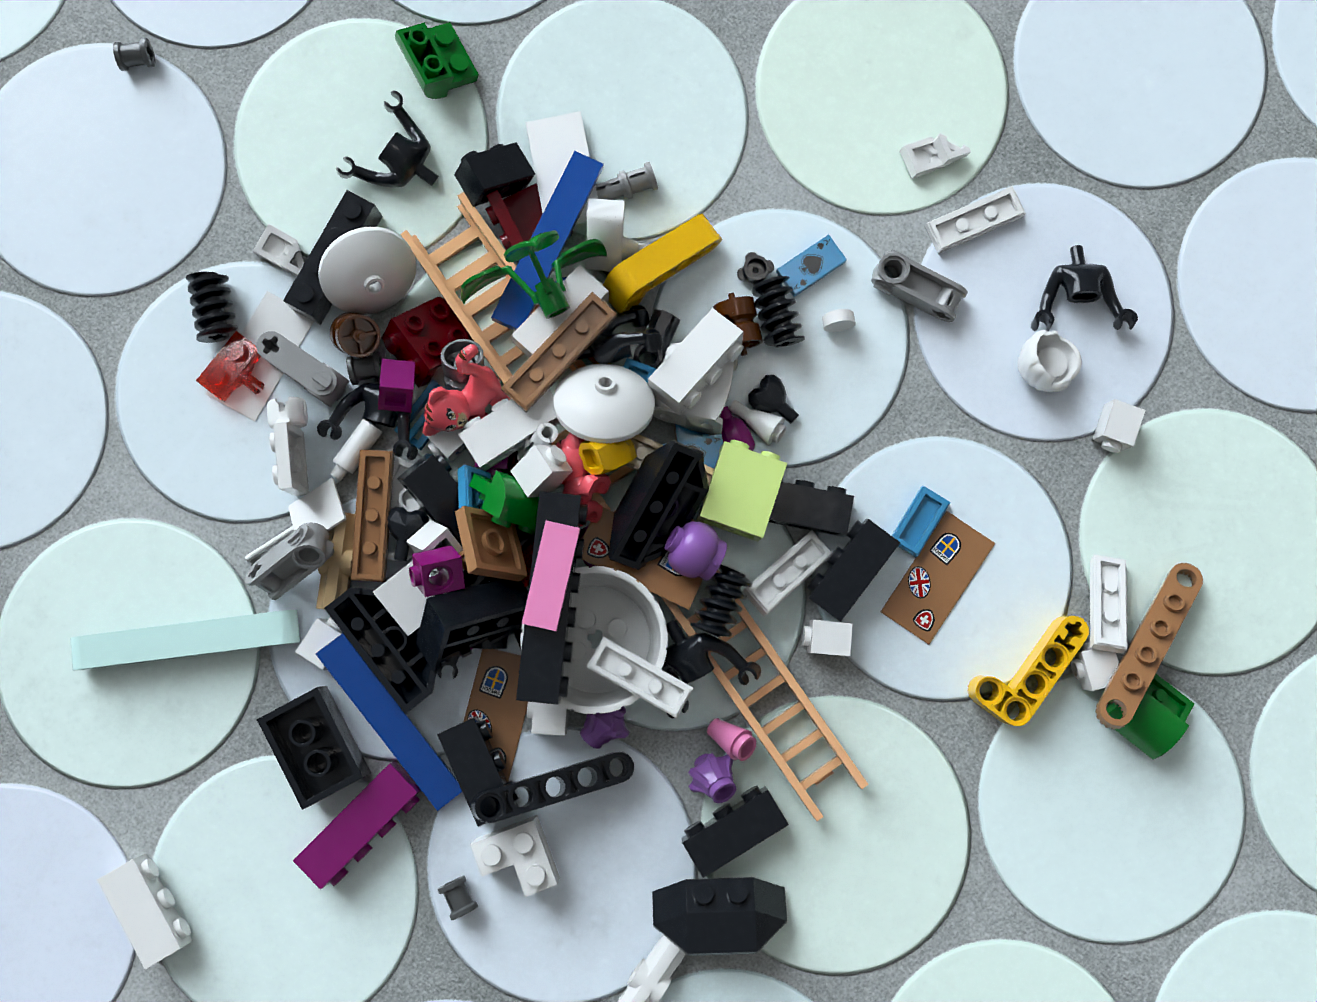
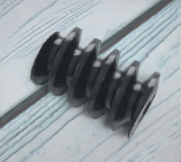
[186,271,238,343]
[751,276,805,348]
[690,564,753,638]

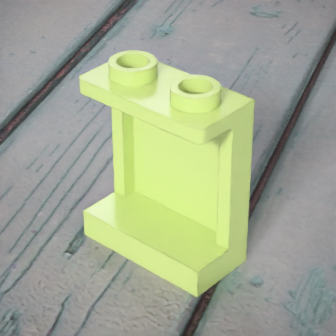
[696,440,787,542]

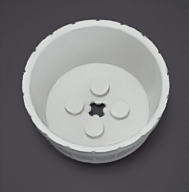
[520,566,668,714]

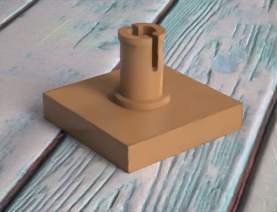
[455,506,528,582]

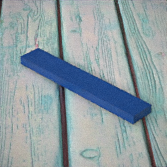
[491,150,604,331]
[315,633,462,811]

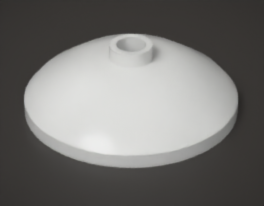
[318,227,417,314]
[554,364,655,443]

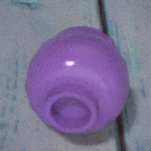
[665,521,727,581]

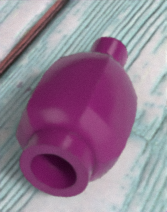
[719,406,755,451]

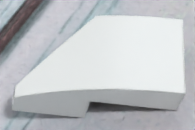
[900,133,971,179]
[253,224,304,276]

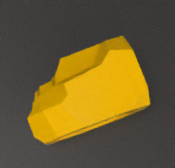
[579,439,637,475]

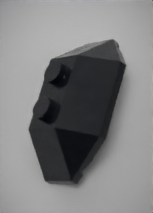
[608,440,709,570]
[324,587,437,714]
[652,877,787,956]

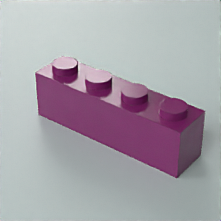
[293,760,421,890]

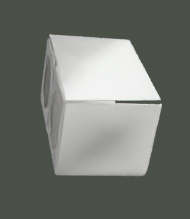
[585,198,624,272]

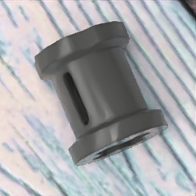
[113,38,155,71]
[346,351,382,385]
[437,875,478,920]

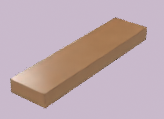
[501,292,617,413]
[351,450,395,582]

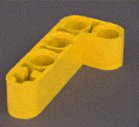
[603,214,722,313]
[968,616,1089,726]

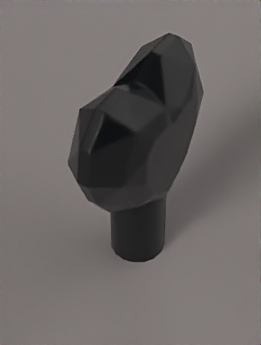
[748,375,799,424]
[387,506,429,562]

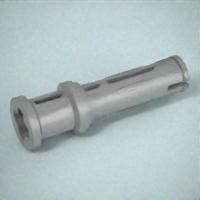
[596,162,658,200]

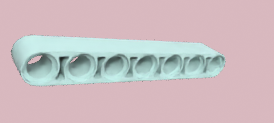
[70,610,300,671]

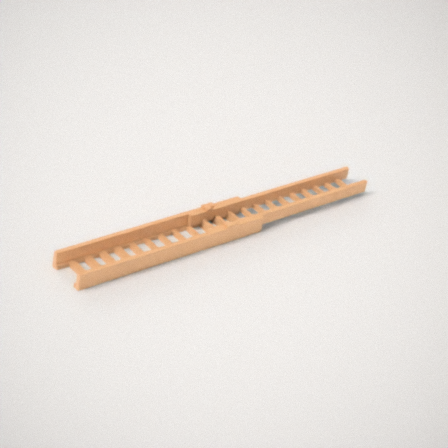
[400,192,869,821]

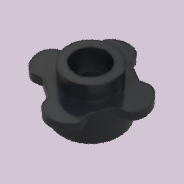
[737,252,774,286]

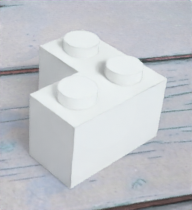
[470,815,560,897]

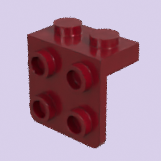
[485,183,573,262]
[382,297,473,388]

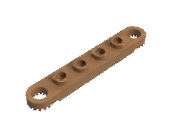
[1095,563,1203,729]

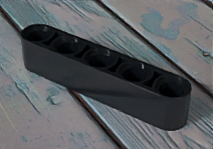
[471,752,634,823]

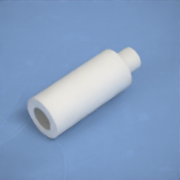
[330,419,382,481]

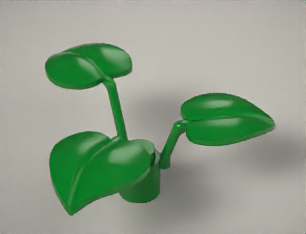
[461,230,607,319]

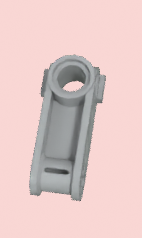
[871,249,968,322]
[256,331,350,407]
[245,522,334,600]

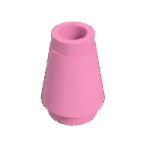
[707,718,756,761]

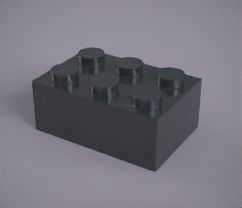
[257,686,371,810]

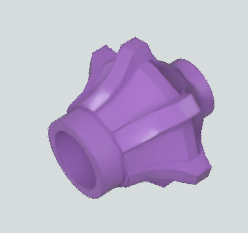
[580,706,630,749]
[688,753,736,803]

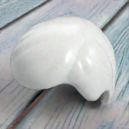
[1018,330,1082,392]

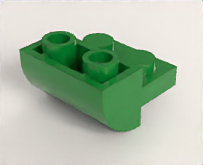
[395,22,479,99]
[469,471,553,535]
[1106,674,1194,760]

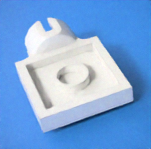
[267,397,309,496]

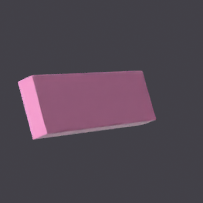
[522,520,580,631]

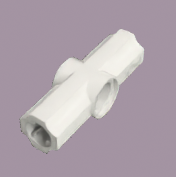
[617,934,685,1002]

